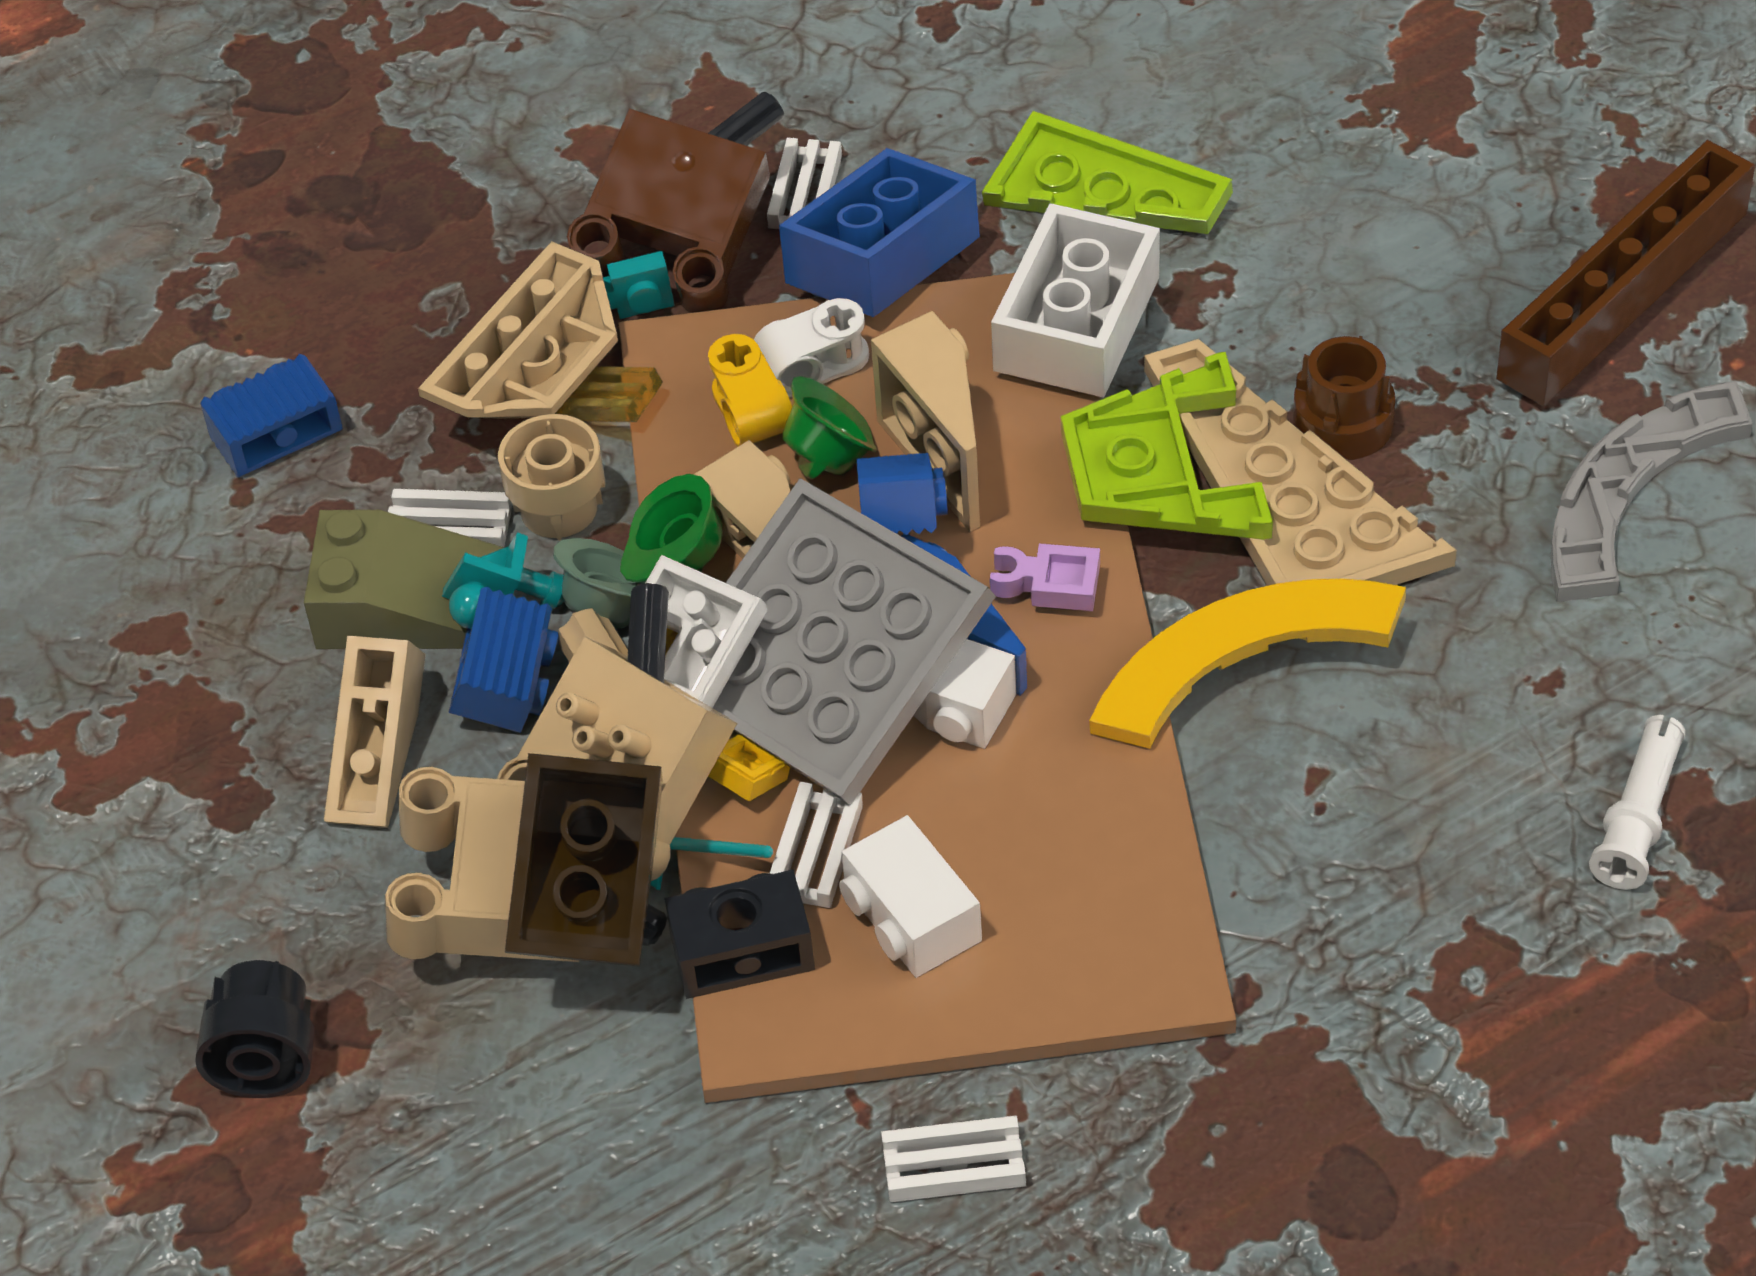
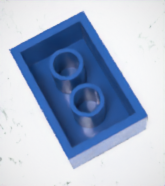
[779,148,980,317]

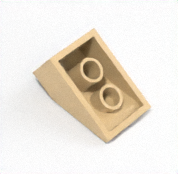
[871,311,980,532]

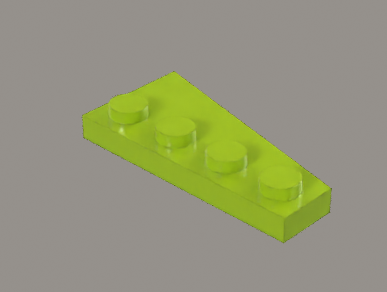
[982,111,1233,234]

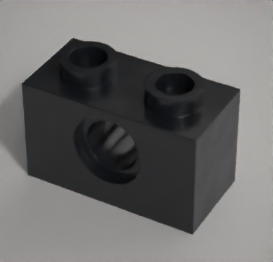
[664,870,815,999]

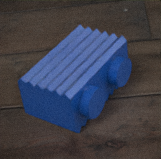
[200,354,343,478]
[856,453,948,536]
[448,587,558,733]

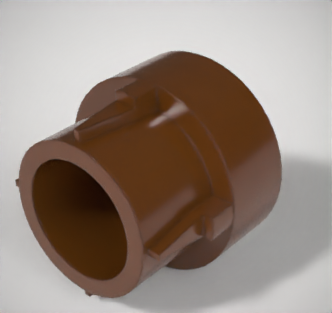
[1293,336,1395,460]

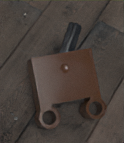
[567,92,784,313]

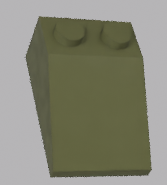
[304,510,505,649]

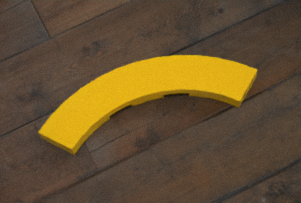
[1089,579,1406,749]

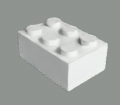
[991,203,1160,398]

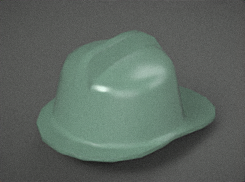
[553,538,646,629]

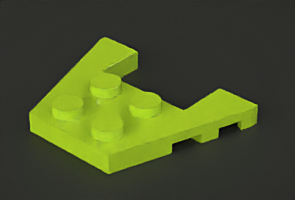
[1061,352,1273,540]

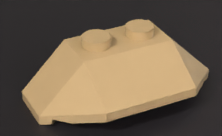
[418,241,618,419]

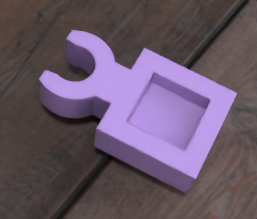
[990,544,1100,611]

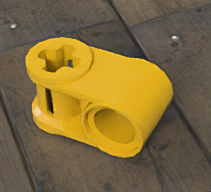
[708,334,792,447]

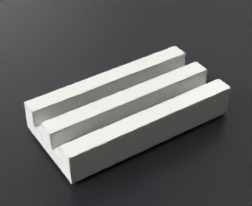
[767,138,842,229]
[388,489,512,547]
[770,782,863,908]
[881,1115,1026,1202]

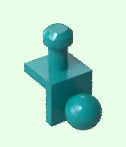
[442,532,564,629]

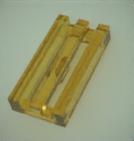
[555,366,663,422]

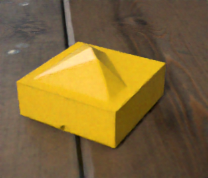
[708,734,790,801]

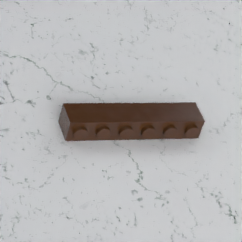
[1496,139,1755,406]

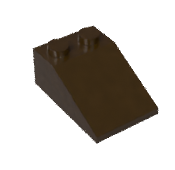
[505,753,663,967]

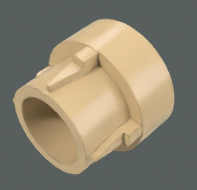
[498,414,605,541]

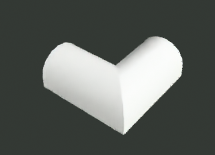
[646,555,768,708]

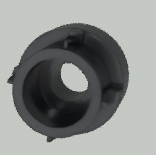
[195,960,315,1098]

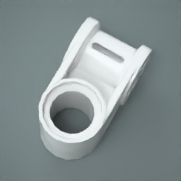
[754,298,869,397]

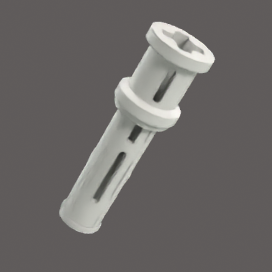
[1589,715,1686,890]

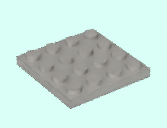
[713,478,996,805]

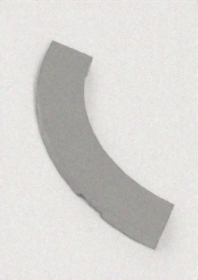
[1550,381,1753,602]

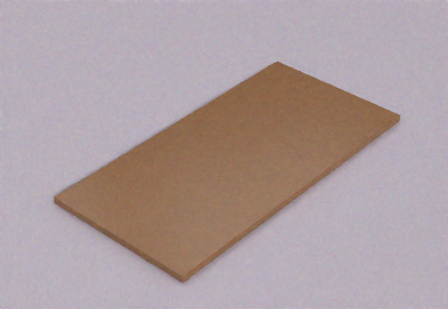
[619,273,1236,1103]

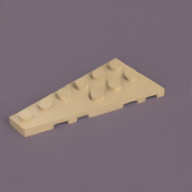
[1144,339,1457,586]

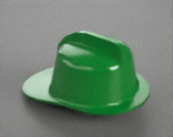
[783,376,877,479]
[620,474,723,583]

